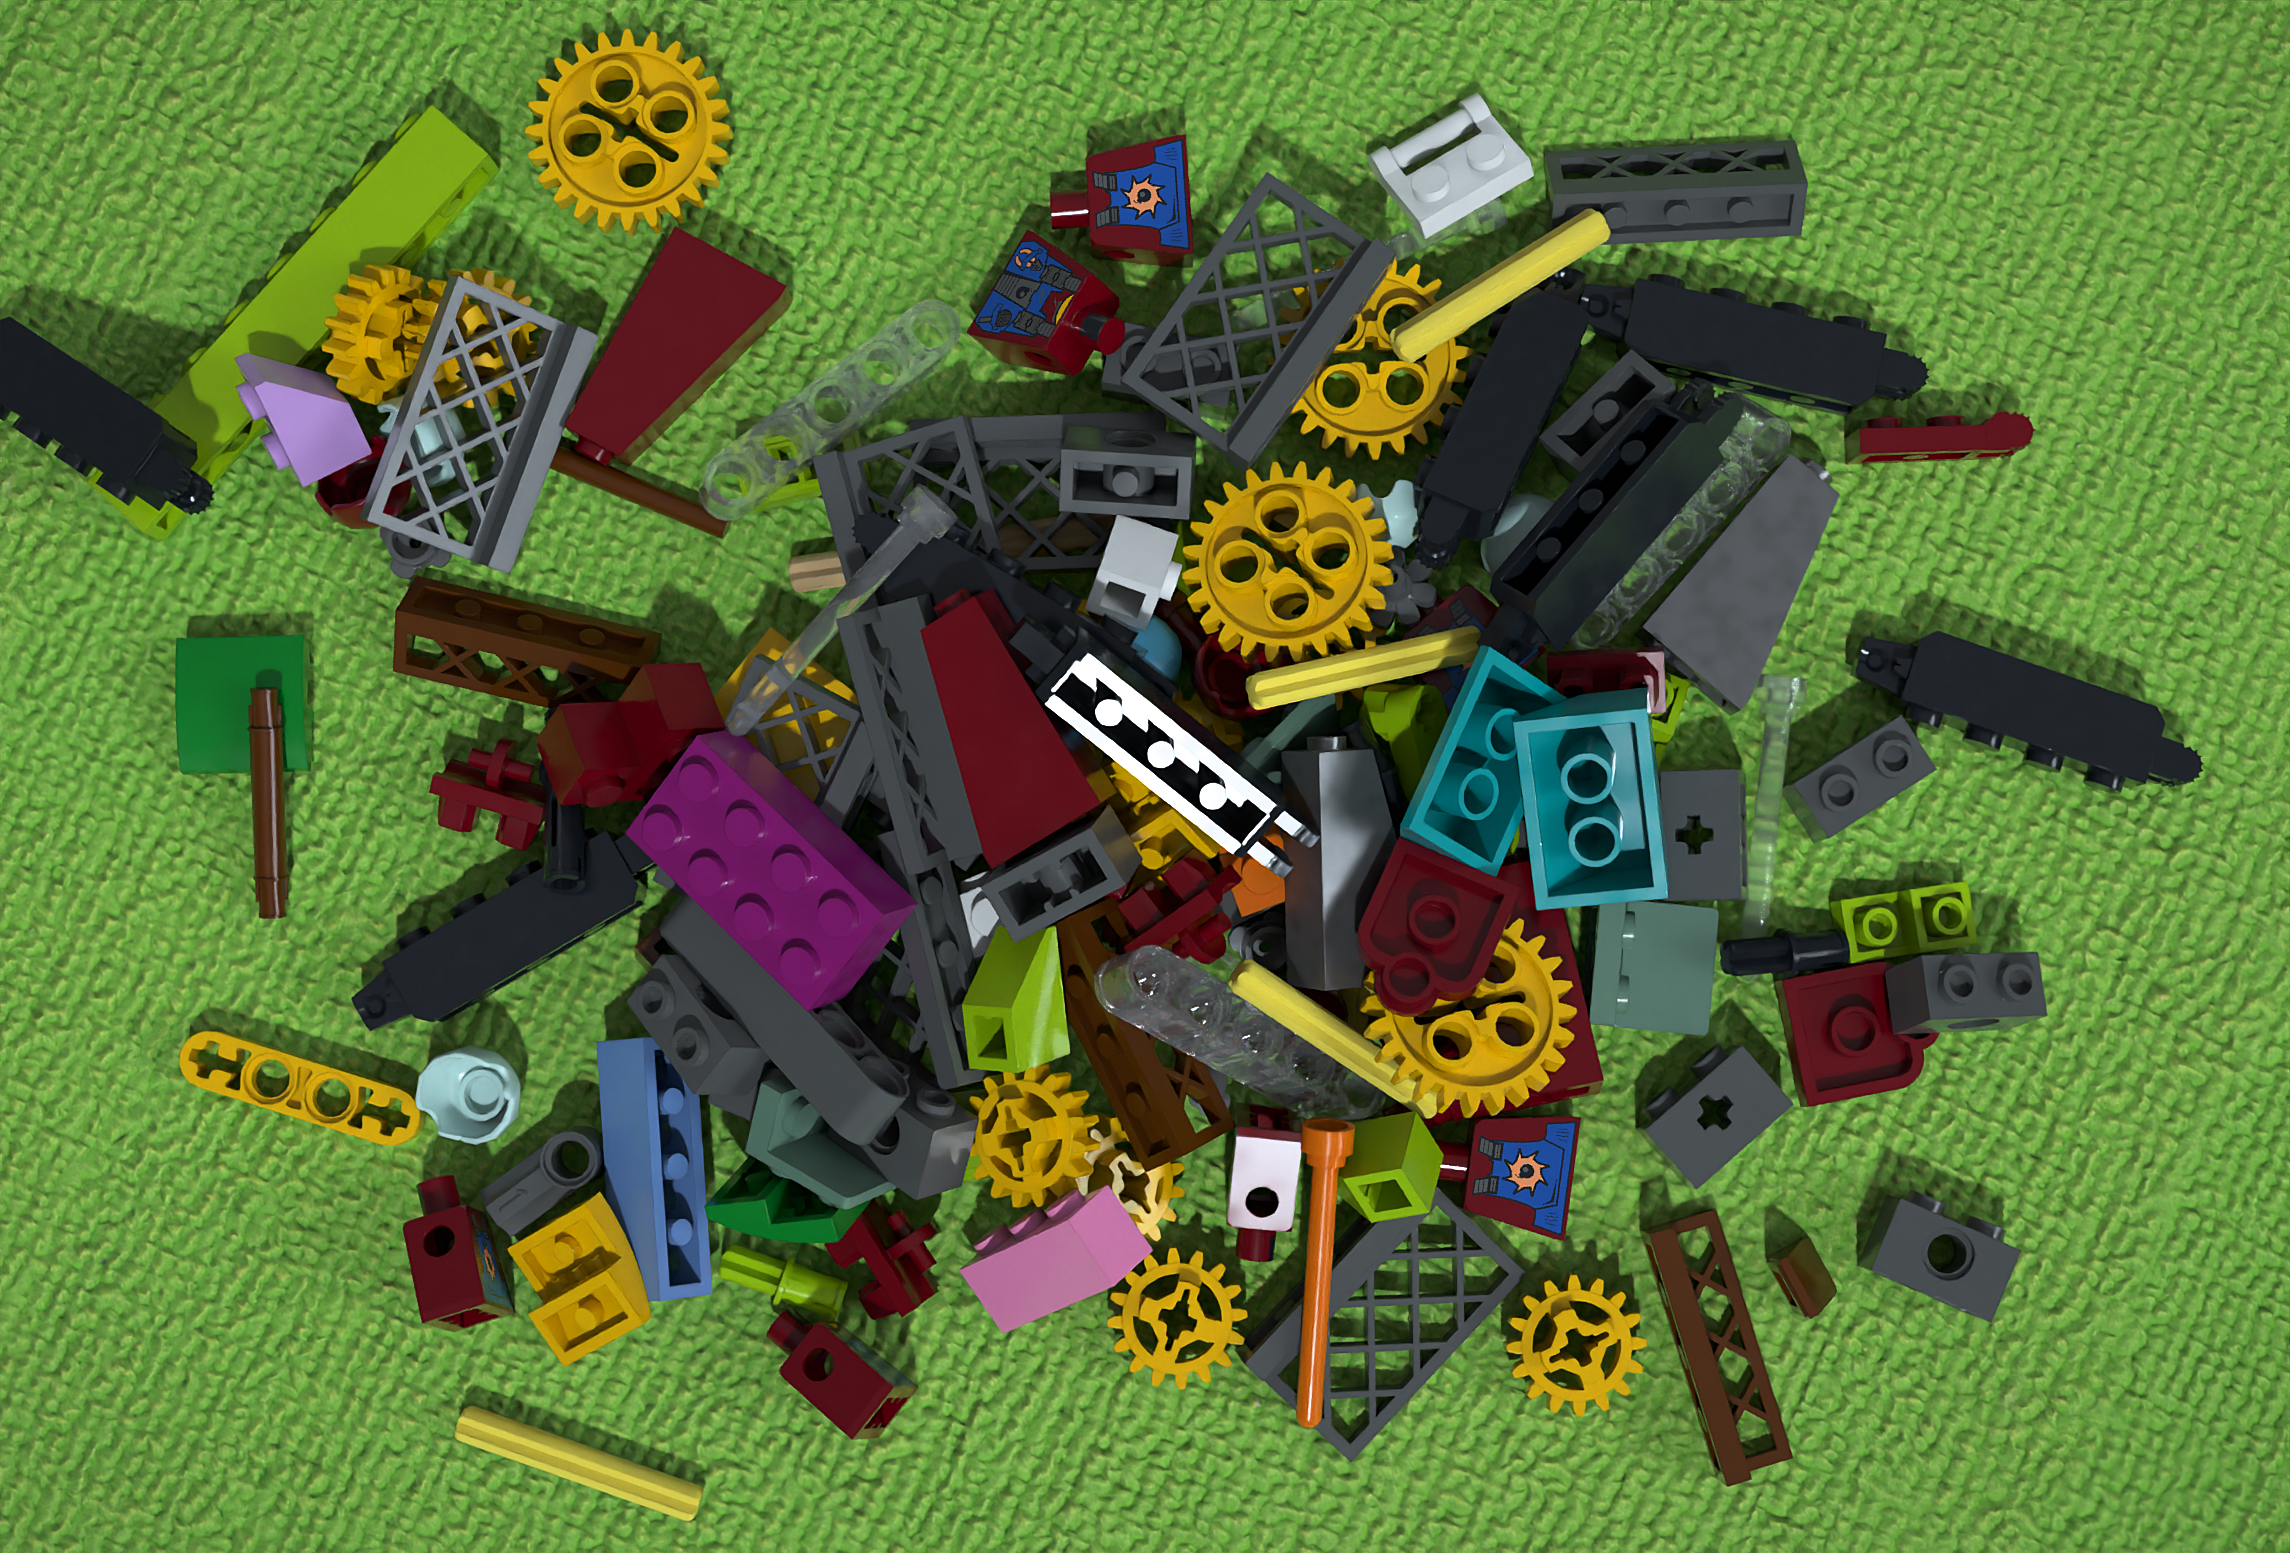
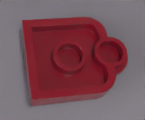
[1356,836,1522,1017]
[1775,962,1940,1107]

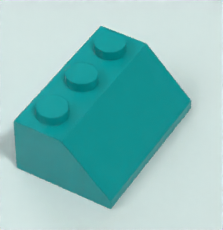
[1400,645,1568,877]
[1513,687,1669,910]

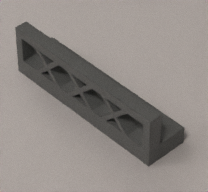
[1544,140,1808,245]
[836,593,983,876]

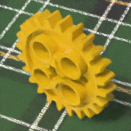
[525,29,733,237]
[1266,256,1474,462]
[1182,461,1394,669]
[1360,918,1577,1118]

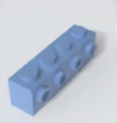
[596,1037,713,1301]

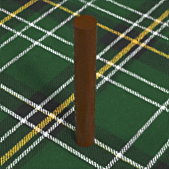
[549,445,732,540]

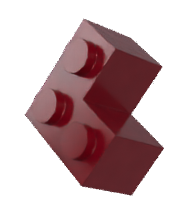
[535,662,725,807]

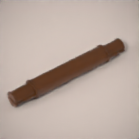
[247,687,289,919]

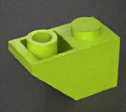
[962,924,1070,1073]
[1337,1111,1444,1223]

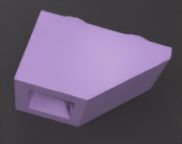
[234,353,372,488]

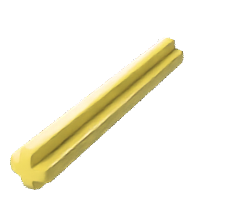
[1388,208,1611,363]
[1245,625,1481,710]
[1228,959,1437,1119]
[455,1406,704,1521]

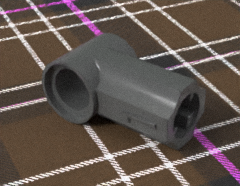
[479,1126,605,1237]

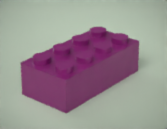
[625,728,919,1011]

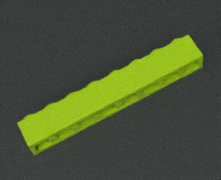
[87,104,500,541]

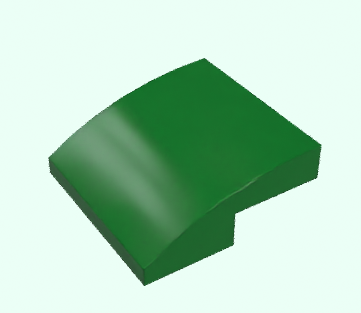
[175,635,314,775]
[704,1155,872,1243]

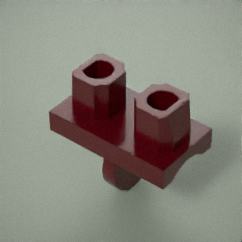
[1546,646,1667,714]
[429,737,545,850]
[1117,848,1243,965]
[824,1196,939,1320]

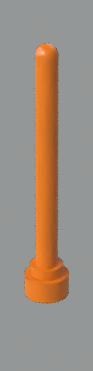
[1296,1118,1355,1428]

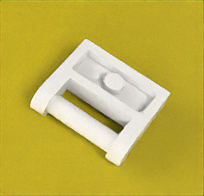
[1367,93,1534,239]

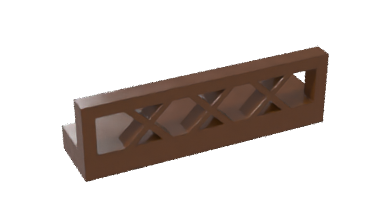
[393,576,662,709]
[1055,898,1236,1173]
[1640,1208,1793,1487]

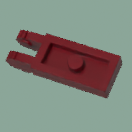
[1844,412,2036,465]

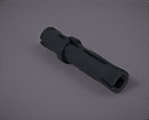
[539,707,585,894]

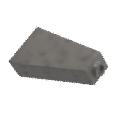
[1634,454,1840,716]
[1281,736,1397,991]

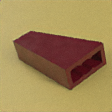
[564,226,793,467]
[920,587,1117,869]
[1472,853,1604,1119]

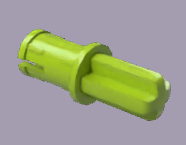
[718,1244,849,1321]

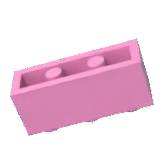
[959,1185,1153,1334]

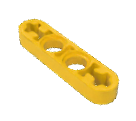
[179,1031,427,1146]

